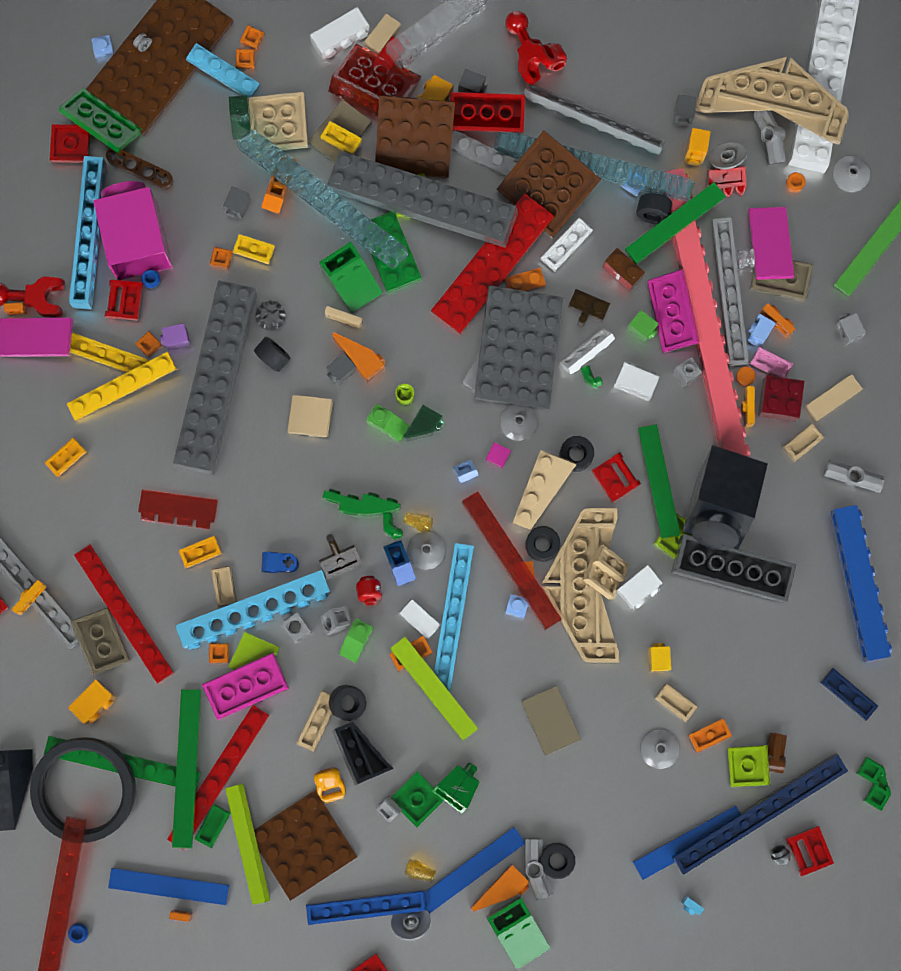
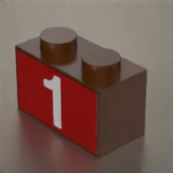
[603,248,645,291]

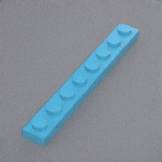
[434,543,474,692]

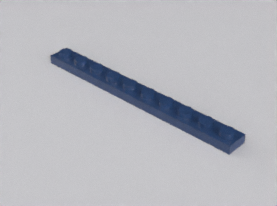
[672,754,848,875]

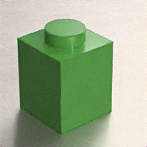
[627,310,659,342]

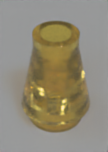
[403,512,433,533]
[405,859,436,882]

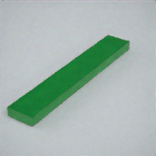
[625,182,726,265]
[638,424,681,539]

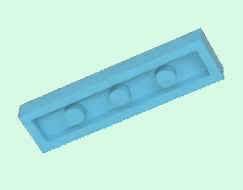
[186,43,260,100]

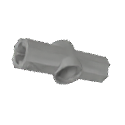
[824,460,885,493]

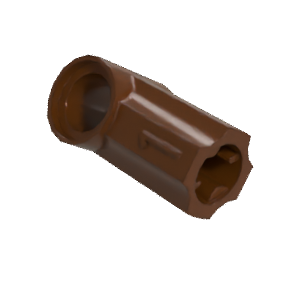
[767,733,787,774]

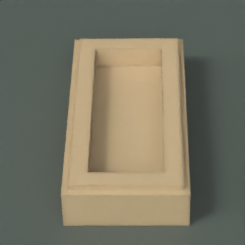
[365,14,401,54]
[324,306,363,329]
[782,423,824,462]
[211,566,237,608]
[655,683,698,722]

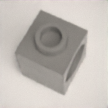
[836,313,866,345]
[673,357,702,388]
[320,606,353,635]
[281,612,312,644]

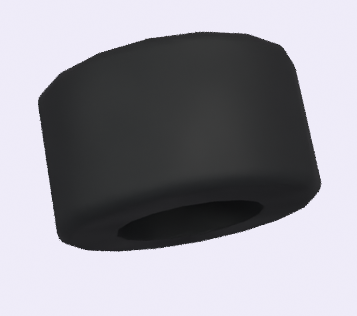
[636,193,672,224]
[254,337,291,372]
[559,436,594,472]
[525,526,560,562]
[328,685,367,721]
[540,843,576,879]

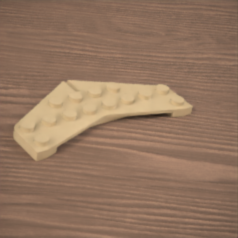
[695,57,849,145]
[542,508,619,663]

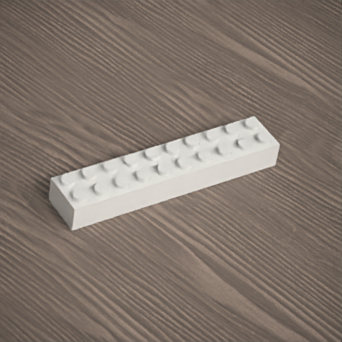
[788,0,859,173]

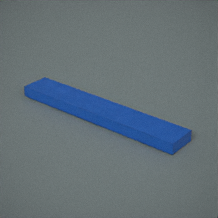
[633,805,741,880]
[424,827,525,914]
[108,868,229,905]
[306,890,426,925]

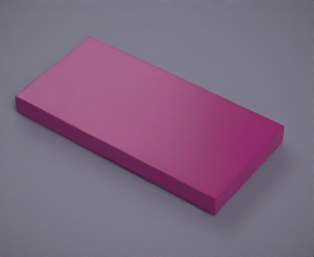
[748,207,794,280]
[647,269,700,353]
[0,318,73,357]
[202,652,289,720]

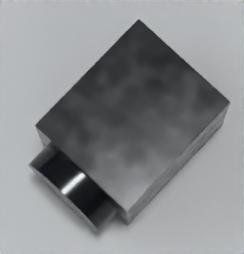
[683,445,768,550]

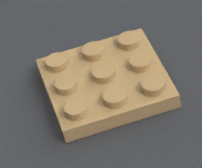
[248,92,309,153]

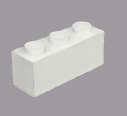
[310,7,370,60]

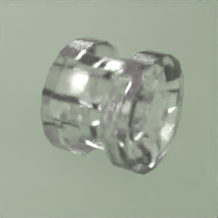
[736,249,755,268]

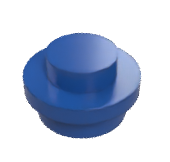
[141,270,160,289]
[68,923,89,943]

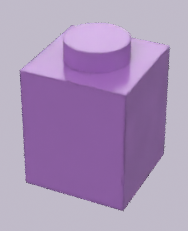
[160,323,191,351]

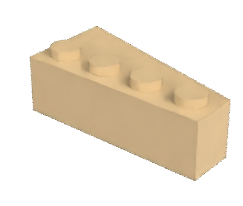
[513,450,578,530]

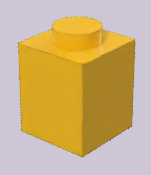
[648,643,671,672]

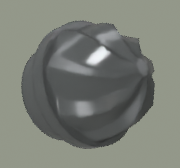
[771,845,791,866]

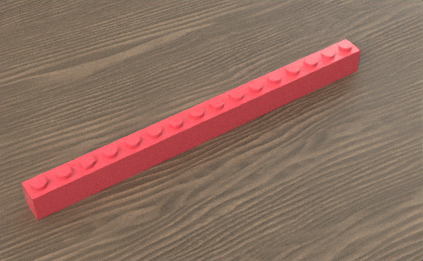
[659,168,750,457]

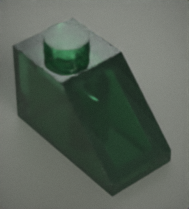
[229,95,251,140]
[403,405,444,442]

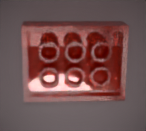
[328,43,422,117]

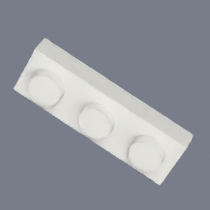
[541,218,593,272]
[560,328,615,374]

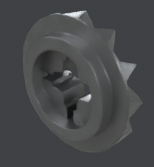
[255,300,286,330]

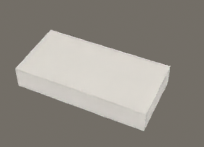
[399,599,441,640]

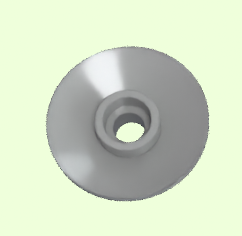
[709,142,747,169]
[833,156,870,192]
[500,404,538,441]
[407,531,446,570]
[640,729,680,769]
[391,910,431,940]

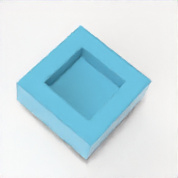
[681,896,704,915]

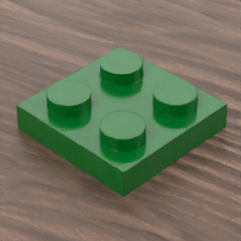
[391,771,444,827]

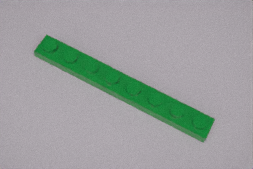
[43,736,201,792]

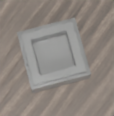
[376,796,402,823]

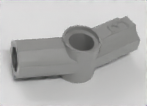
[754,110,785,164]
[524,838,553,901]

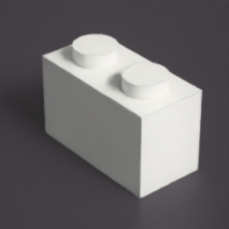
[614,362,659,401]
[617,565,662,609]

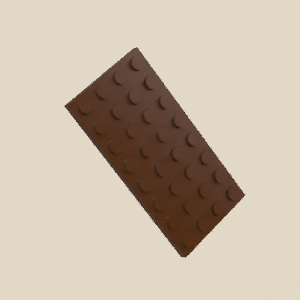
[86,0,234,136]

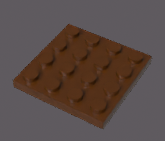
[375,95,455,178]
[496,130,602,238]
[254,790,357,901]

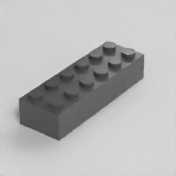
[671,534,797,603]

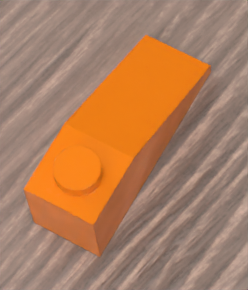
[261,154,296,214]
[332,332,385,382]
[471,864,529,911]

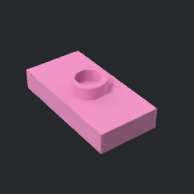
[750,346,793,378]

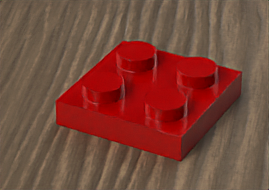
[50,124,90,163]

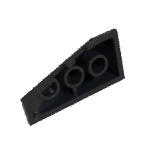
[0,749,34,831]

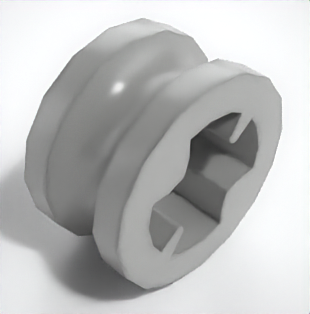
[133,33,152,52]

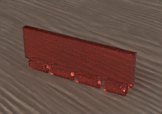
[138,490,218,529]

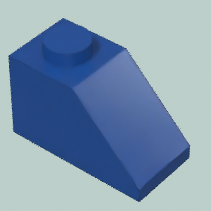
[383,540,416,586]

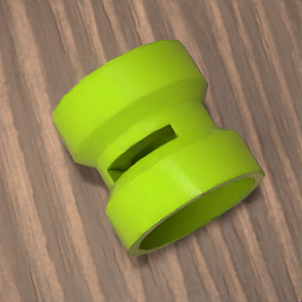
[395,383,414,406]

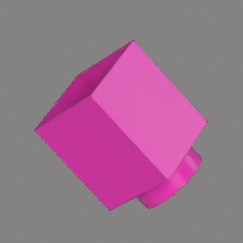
[93,181,173,280]

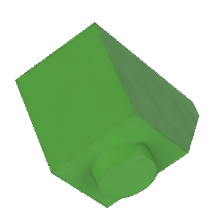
[366,404,410,442]
[339,618,374,663]

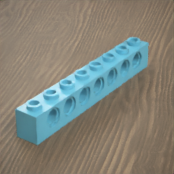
[69,156,107,310]
[175,570,331,650]

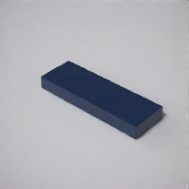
[820,668,878,721]

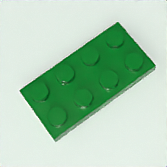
[58,87,142,153]
[359,212,422,293]

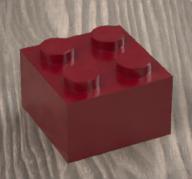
[758,375,805,422]

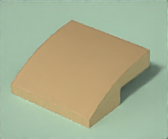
[287,395,333,438]
[583,545,629,600]

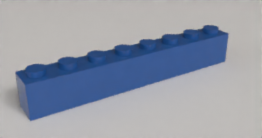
[831,505,892,662]

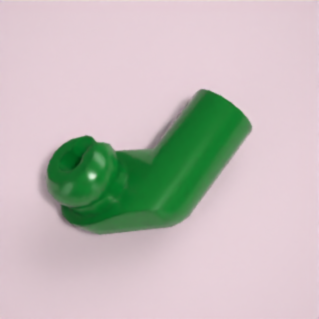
[581,365,603,389]
[383,514,403,539]

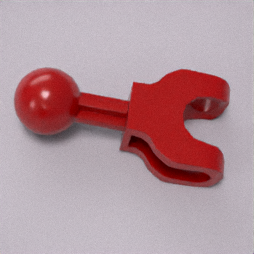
[505,11,558,85]
[0,276,65,318]

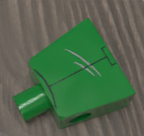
[432,763,479,814]

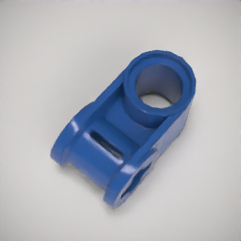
[261,552,299,573]

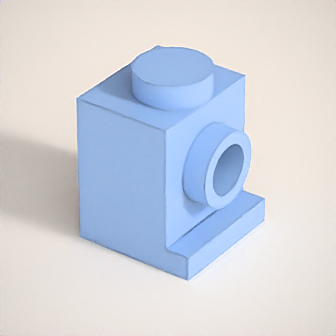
[748,313,776,346]

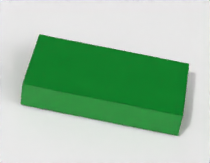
[194,804,231,848]

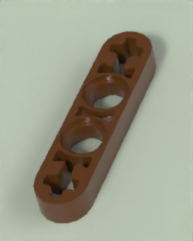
[106,148,174,190]

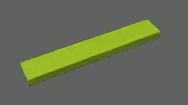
[390,637,478,741]
[225,784,270,905]

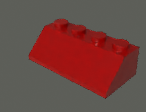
[450,92,525,133]

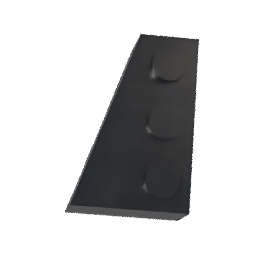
[332,721,394,785]

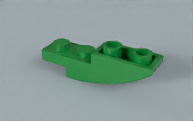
[322,489,401,517]

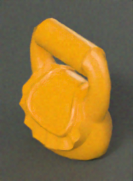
[313,767,345,803]

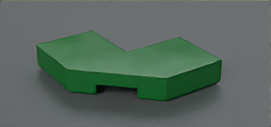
[856,757,891,811]

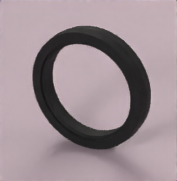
[30,737,136,843]

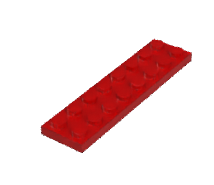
[431,193,554,335]

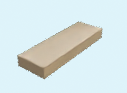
[805,374,863,422]
[296,690,332,752]

